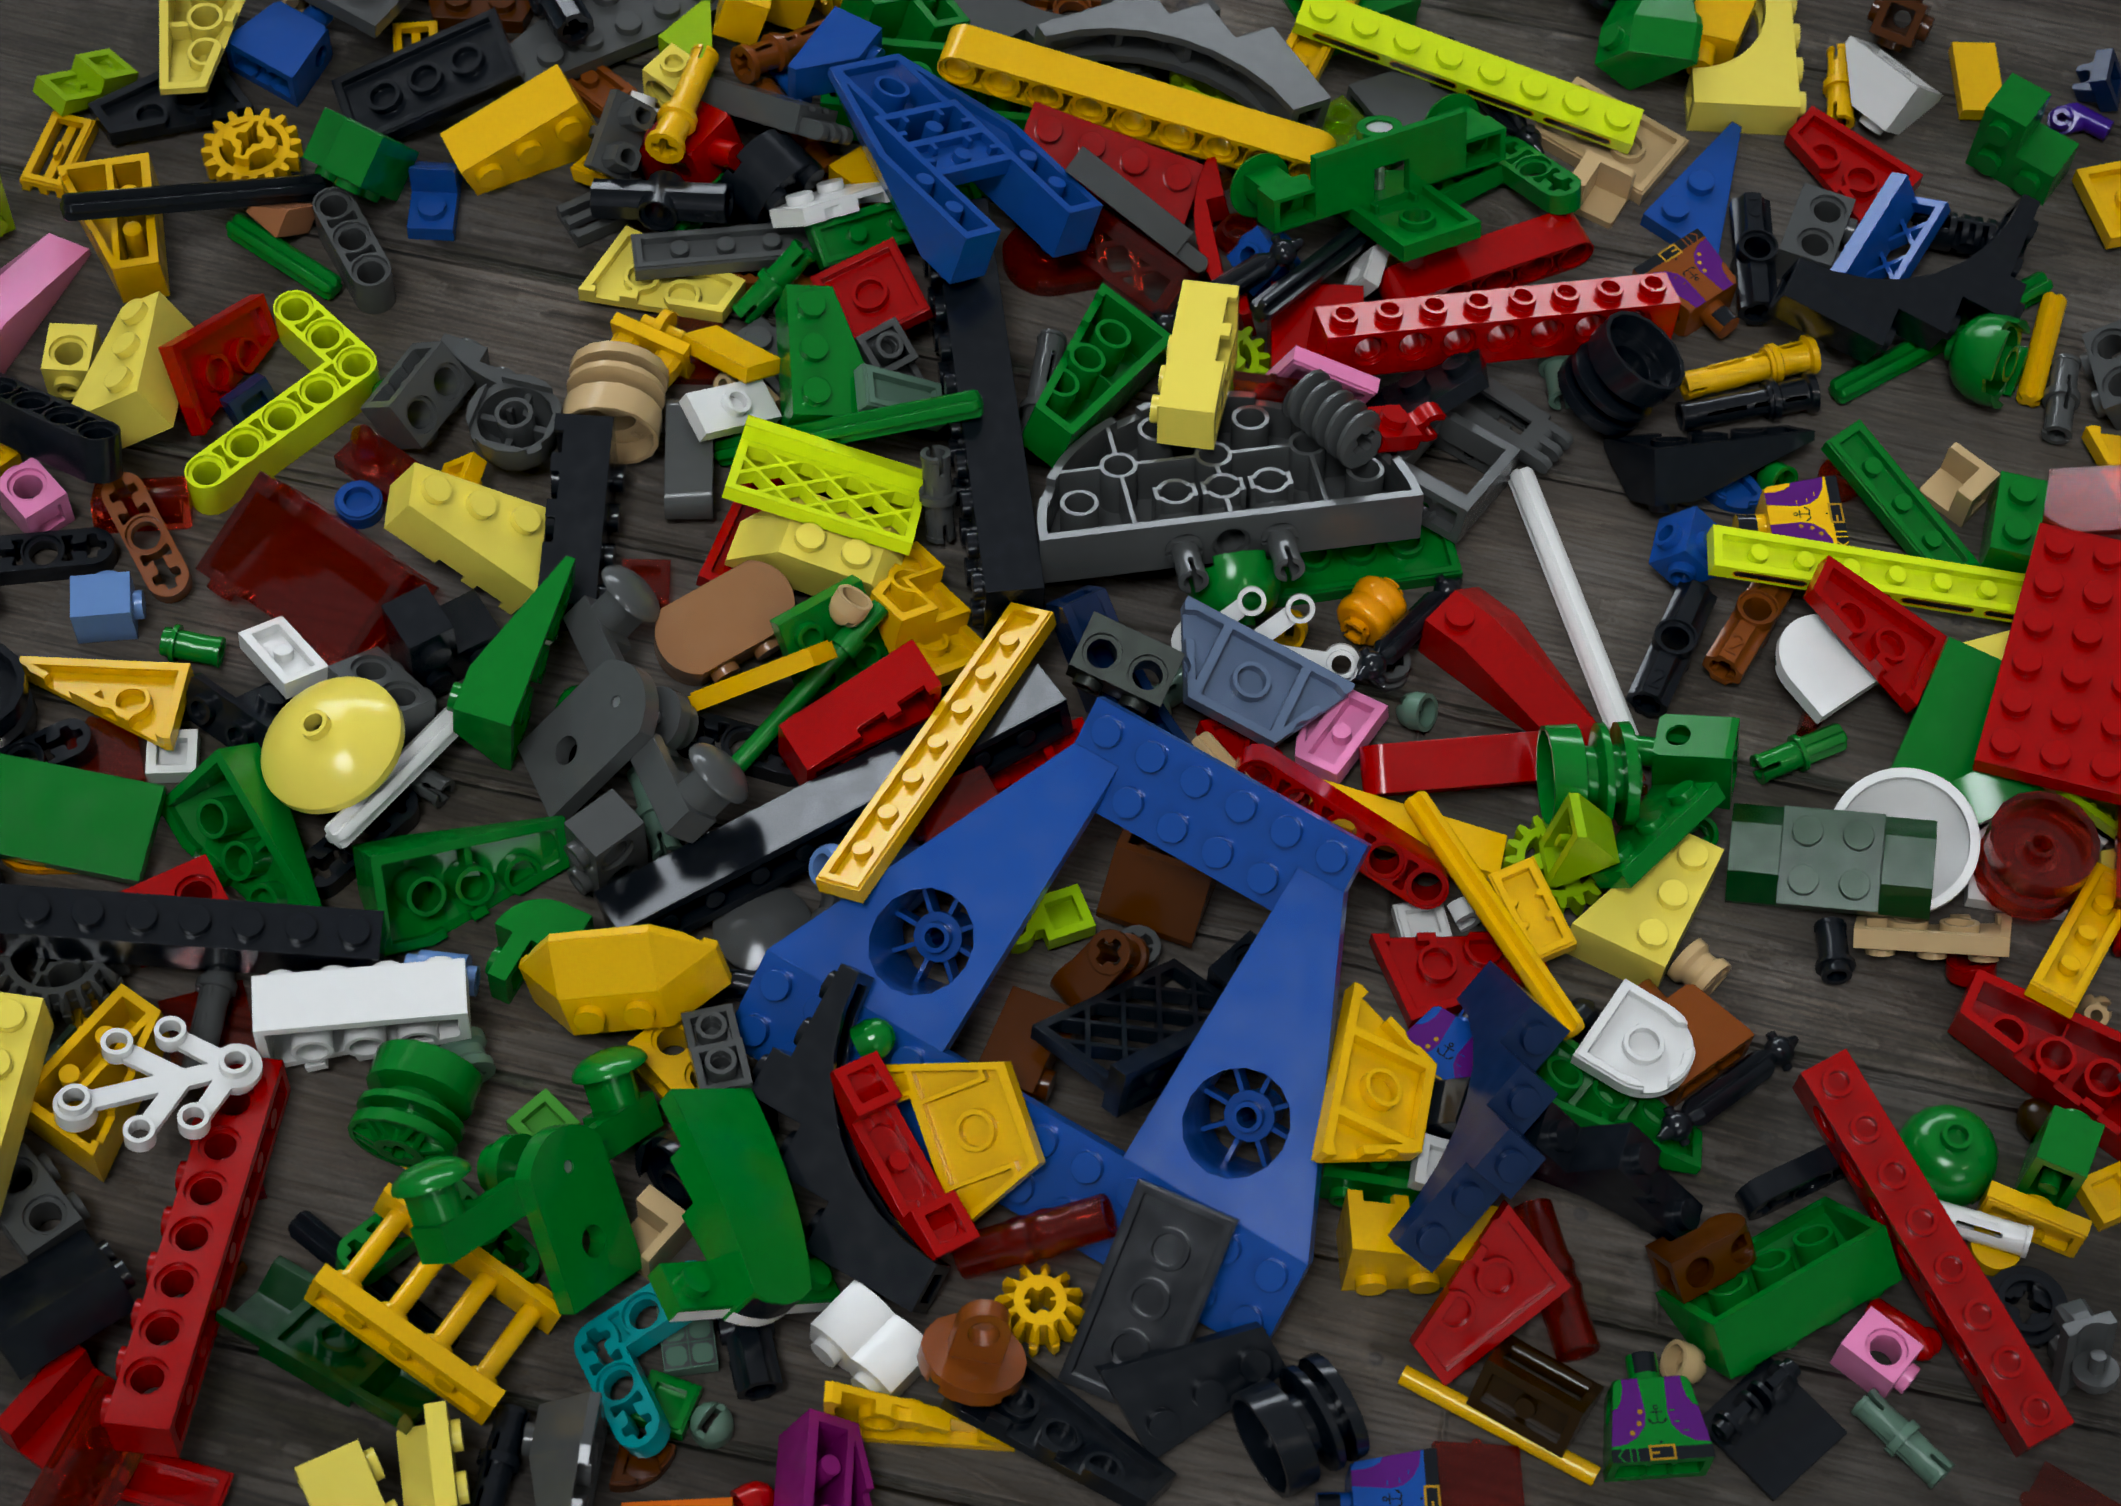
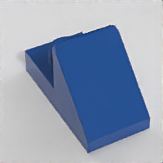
[407,161,463,241]

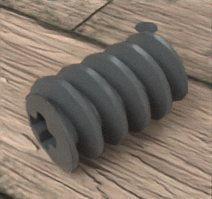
[1282,369,1382,469]

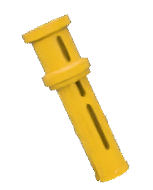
[644,44,719,164]
[1679,334,1821,401]

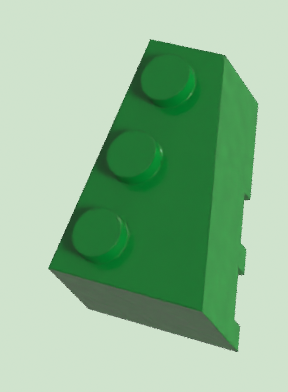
[775,284,877,441]

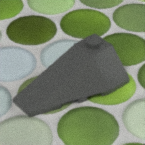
[522,1391,608,1506]

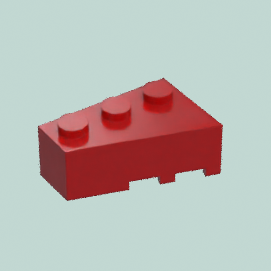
[778,639,942,786]

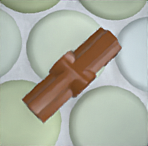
[1702,582,1797,685]

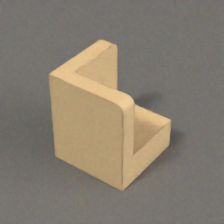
[1573,149,1636,229]
[1919,442,2000,528]
[631,1184,693,1280]

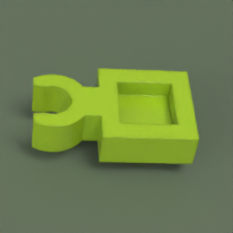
[1011,883,1096,954]

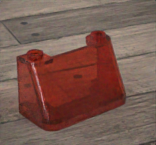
[196,470,439,666]

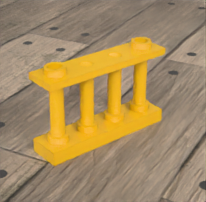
[303,1182,562,1426]

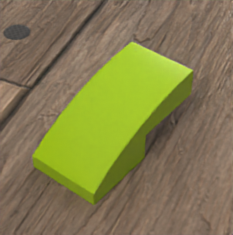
[32,48,139,116]

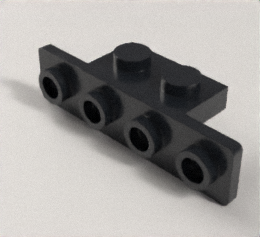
[183,673,338,818]

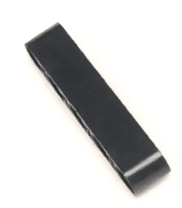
[0,372,123,484]

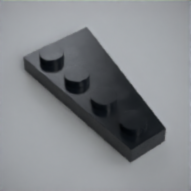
[940,1355,1176,1506]

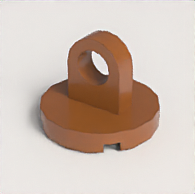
[917,1299,1027,1407]

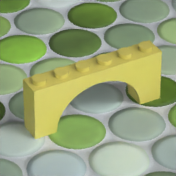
[1684,0,1807,136]

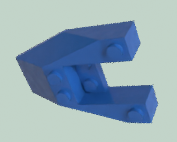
[827,53,1103,284]

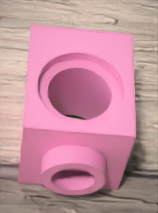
[0,457,75,533]
[1830,1306,1924,1399]

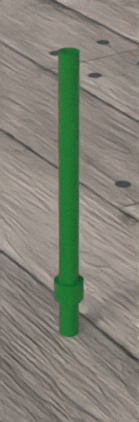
[732,600,888,772]

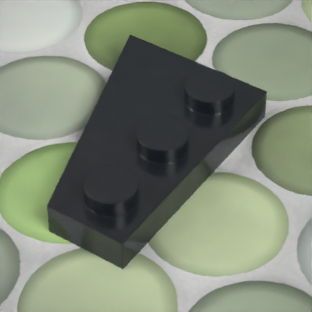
[88,62,255,145]
[1366,348,1489,413]

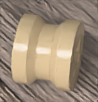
[1667,938,1732,996]

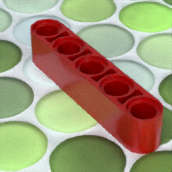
[1377,212,1594,300]
[1359,727,1591,797]
[1235,744,1449,909]

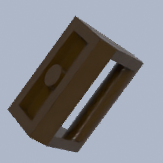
[1466,1335,1605,1458]

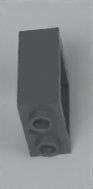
[1393,410,1521,544]

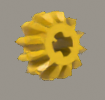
[994,1262,1085,1358]

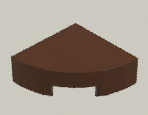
[609,1437,677,1493]

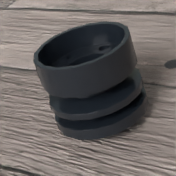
[1557,310,1685,437]
[1230,1352,1370,1498]

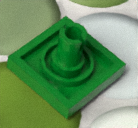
[769,575,888,706]

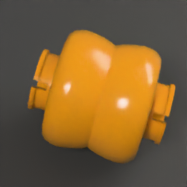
[1336,575,1407,646]

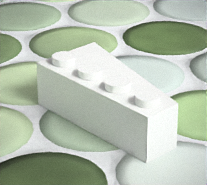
[251,956,472,1072]

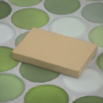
[1534,76,1689,205]

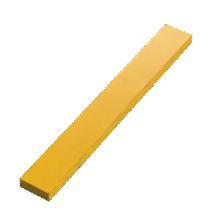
[815,602,1057,904]

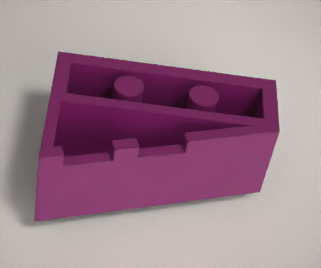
[773,1408,874,1506]

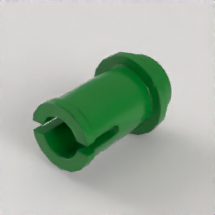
[159,624,226,668]

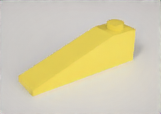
[159,0,245,95]

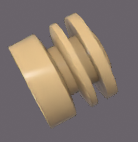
[562,340,669,464]

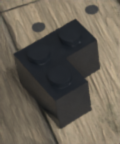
[381,584,501,695]

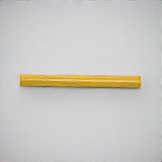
[1397,1365,1601,1487]

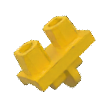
[610,309,695,388]

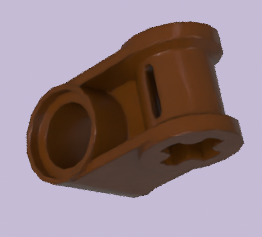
[1050,929,1150,1020]

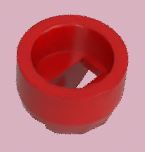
[730,1480,775,1506]

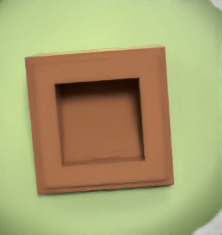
[246,203,315,238]

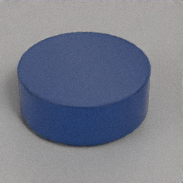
[334,480,384,529]

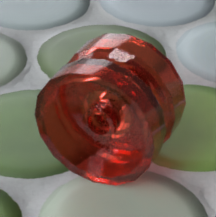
[1973,791,2100,921]

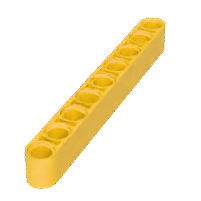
[937,24,1337,180]

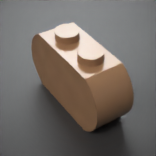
[654,560,795,686]

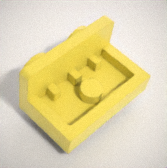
[396,1400,470,1506]

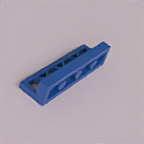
[1830,172,1951,279]

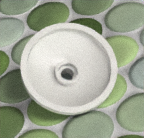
[1834,767,1981,912]

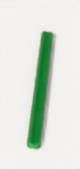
[1828,271,2053,404]
[714,389,984,466]

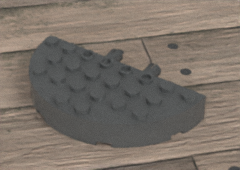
[1037,391,1424,593]

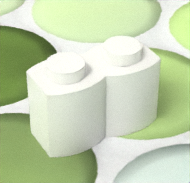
[809,1279,923,1397]

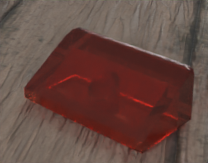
[90,476,193,533]

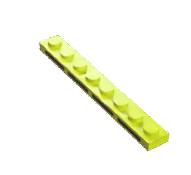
[1292,0,1644,155]
[1707,524,2025,623]

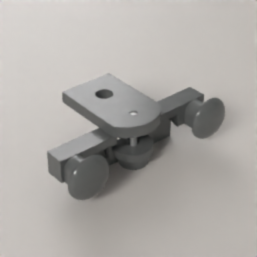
[517,565,749,844]

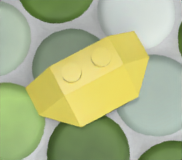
[724,494,905,598]

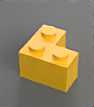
[712,0,815,45]

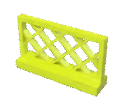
[721,415,923,556]

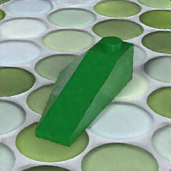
[1595,0,1703,91]
[1536,1038,1703,1175]

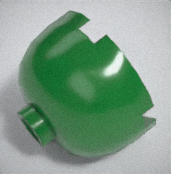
[1944,313,2030,409]
[1187,550,1281,629]
[1898,1104,1999,1206]

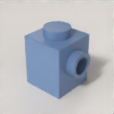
[70,570,146,644]

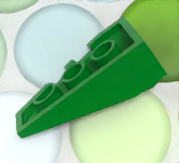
[447,555,576,771]
[162,742,322,906]
[352,815,570,956]

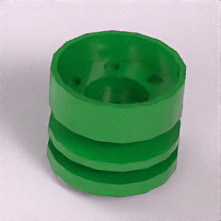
[1536,721,1643,829]
[347,1039,483,1168]

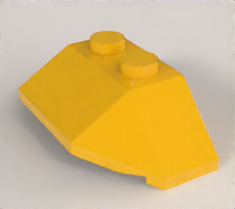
[518,924,732,1036]

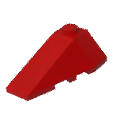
[1418,586,1597,732]

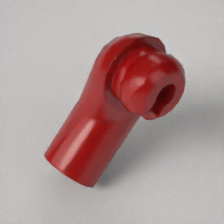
[1865,1298,1942,1362]

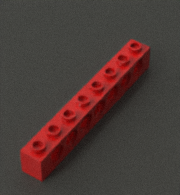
[1306,272,1682,375]
[1792,1049,2075,1457]
[100,1058,291,1458]

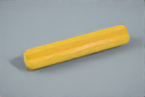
[2016,291,2067,408]

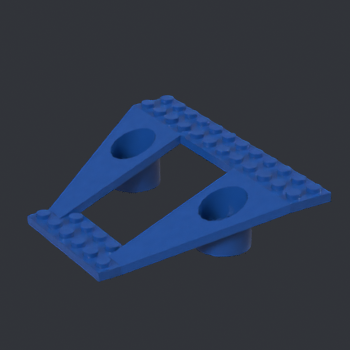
[735,696,1372,1340]

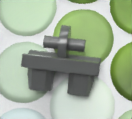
[584,89,657,180]
[2047,1298,2120,1397]

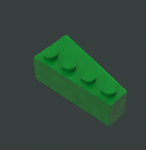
[1022,282,1171,468]

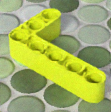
[184,290,380,516]

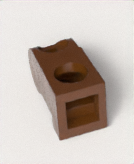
[1645,1213,1757,1304]

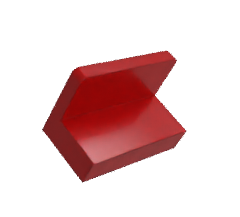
[0,1345,116,1477]

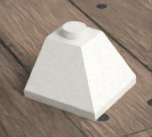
[1845,36,1944,135]

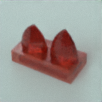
[334,424,420,503]

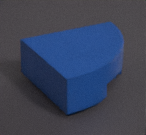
[1705,474,1762,514]

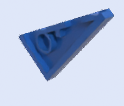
[1640,121,1742,254]

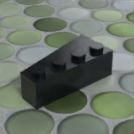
[538,413,626,630]

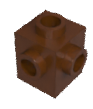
[1867,0,1935,53]

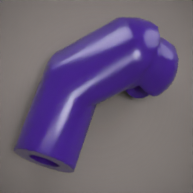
[2047,102,2114,141]

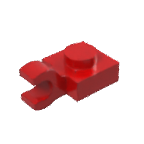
[1367,402,1447,453]

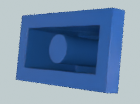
[788,6,885,99]

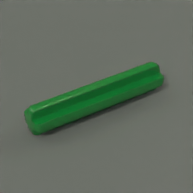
[225,214,343,300]

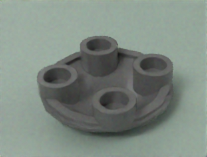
[712,886,811,970]

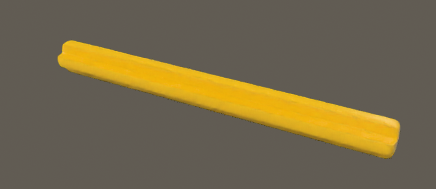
[1404,791,1585,1040]

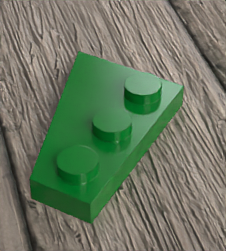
[1591,780,1726,889]

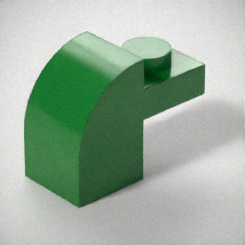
[485,899,594,1005]

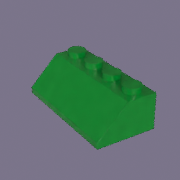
[1656,1196,1903,1380]

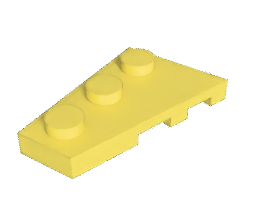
[578,225,746,323]

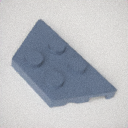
[1180,595,1355,748]

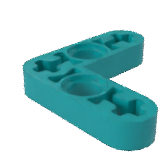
[574,1260,696,1458]

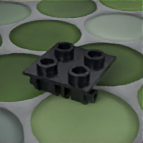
[1702,1357,1848,1502]

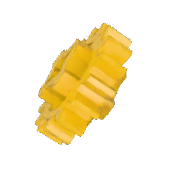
[201,107,304,181]

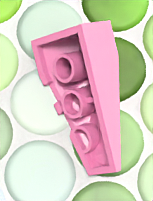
[0,233,91,374]

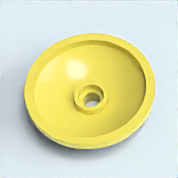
[260,676,405,814]

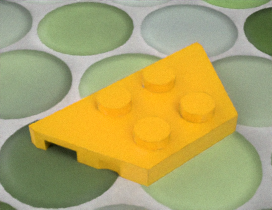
[1311,982,1437,1163]

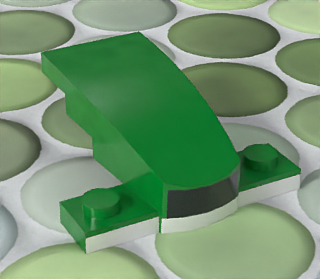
[648,1088,840,1327]

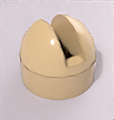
[828,584,873,627]
[1660,1339,1707,1385]

